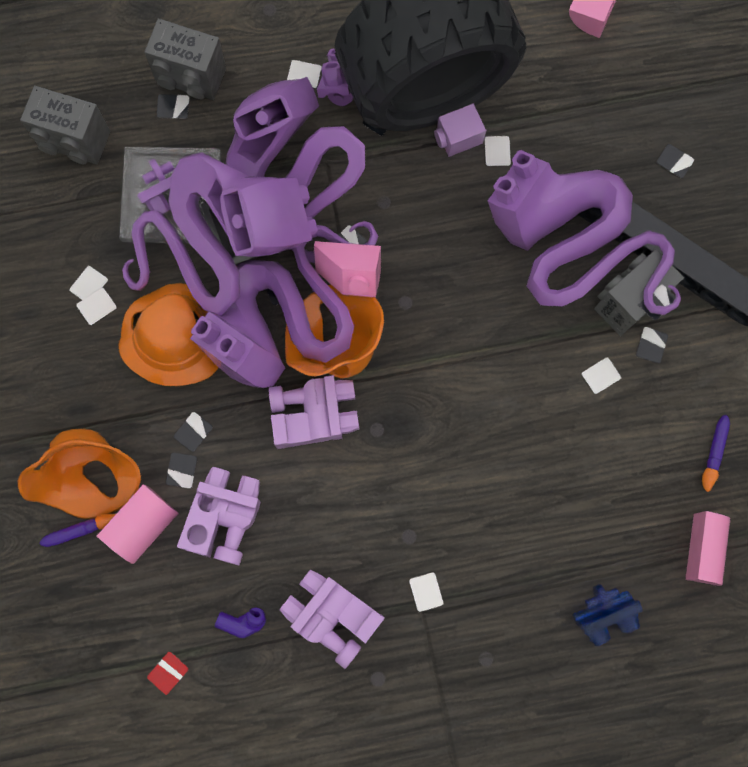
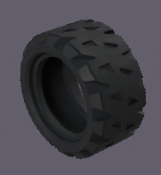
[334,0,527,131]

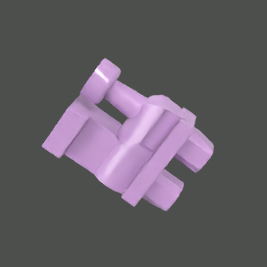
[269,375,359,449]
[177,467,261,566]
[280,570,384,669]

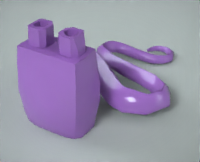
[226,77,365,263]
[488,150,681,315]
[122,152,318,316]
[190,221,378,388]

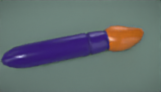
[702,415,730,492]
[40,513,117,547]

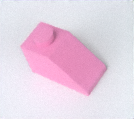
[314,241,381,297]

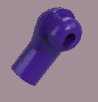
[214,607,266,639]

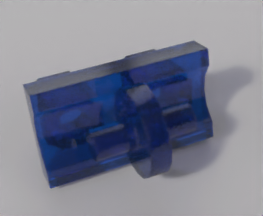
[572,584,643,646]

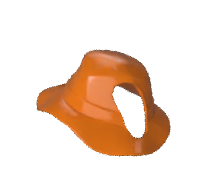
[119,283,219,386]
[285,284,384,379]
[18,429,141,519]

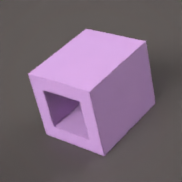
[434,103,486,157]

